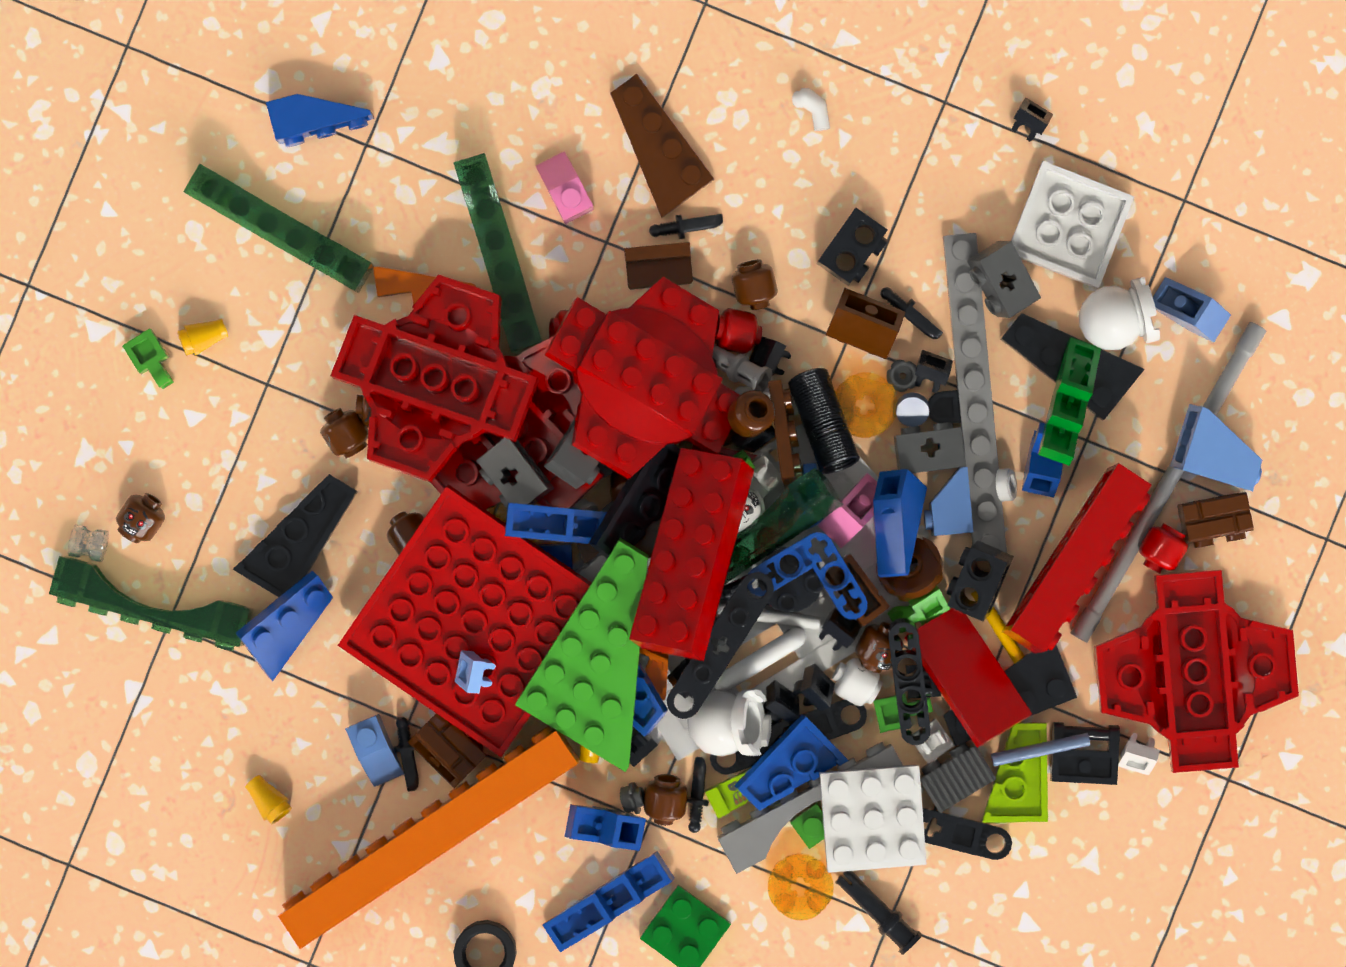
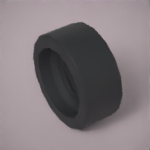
[453,920,517,967]

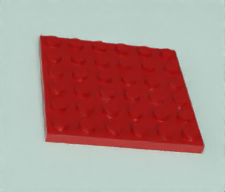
[337,484,591,757]

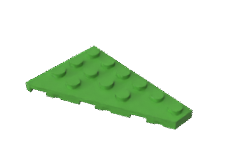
[515,538,649,772]

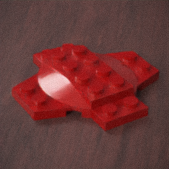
[330,274,539,483]
[544,277,740,479]
[431,336,605,510]
[1094,570,1299,773]

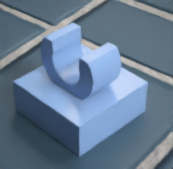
[455,650,496,693]

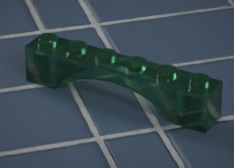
[453,153,543,354]
[183,163,375,294]
[724,468,843,584]
[49,556,254,651]

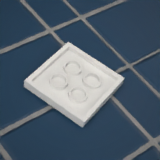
[1011,161,1135,289]
[819,764,927,873]

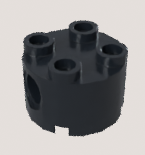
[757,547,823,613]

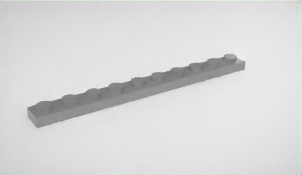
[943,233,1007,562]

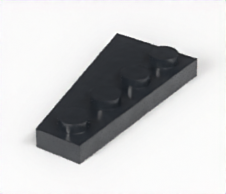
[1000,313,1145,421]
[589,443,680,558]
[233,474,358,597]
[943,645,1077,746]

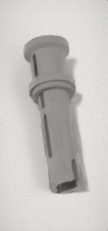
[712,344,772,393]

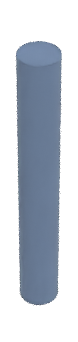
[991,733,1090,766]

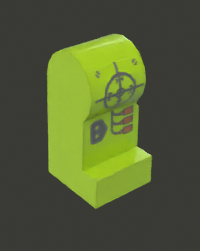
[704,768,750,819]

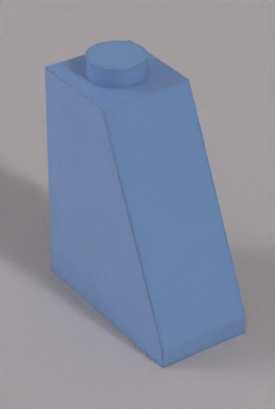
[1170,404,1263,492]

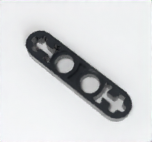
[888,618,931,745]

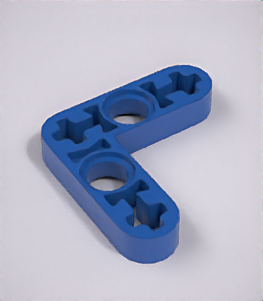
[747,532,867,619]

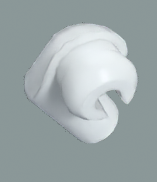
[792,88,830,131]

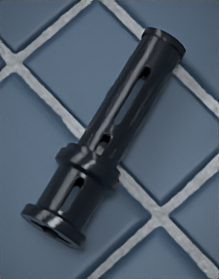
[835,871,923,955]

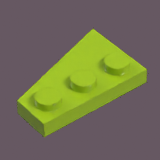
[981,723,1048,823]

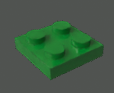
[640,884,731,967]

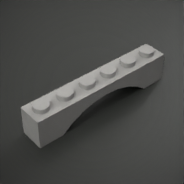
[717,742,903,874]

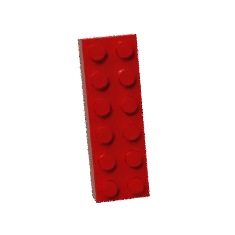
[629,448,754,661]
[1002,463,1152,654]

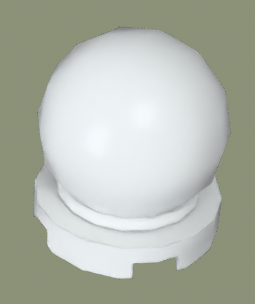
[1079,277,1160,350]
[687,689,771,756]

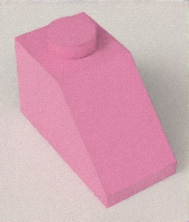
[536,151,594,224]
[818,473,877,548]

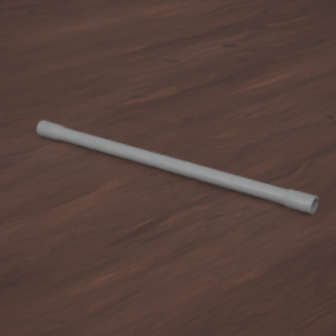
[1070,322,1267,643]

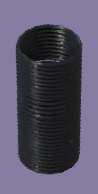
[788,368,860,474]

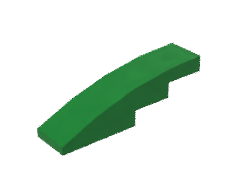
[1038,337,1101,466]

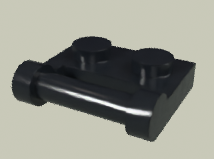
[1050,722,1120,785]

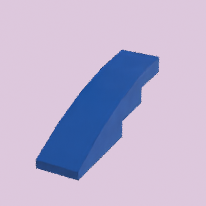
[505,503,607,544]
[542,851,675,952]

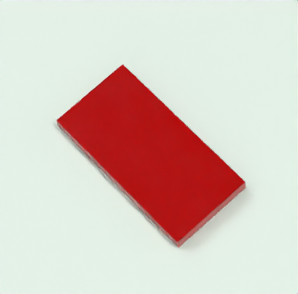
[905,608,1032,748]

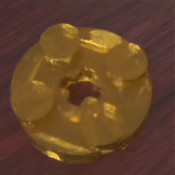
[835,372,898,438]
[768,853,834,920]

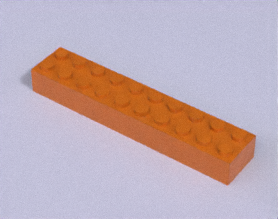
[278,726,580,949]

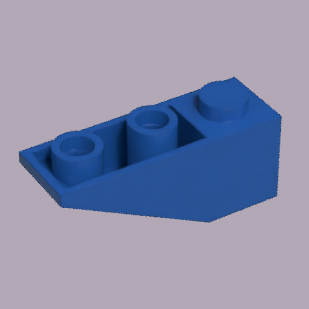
[266,94,374,147]
[873,469,927,578]

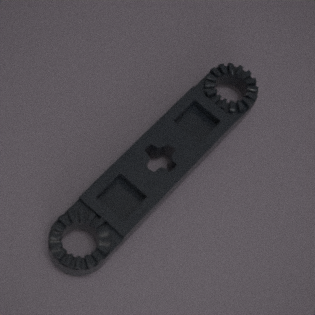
[667,572,774,719]
[710,699,867,775]
[922,807,1012,860]

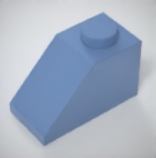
[1153,277,1231,342]
[924,467,974,536]
[345,714,404,787]

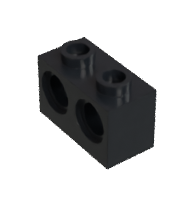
[817,207,889,286]
[946,541,1014,622]

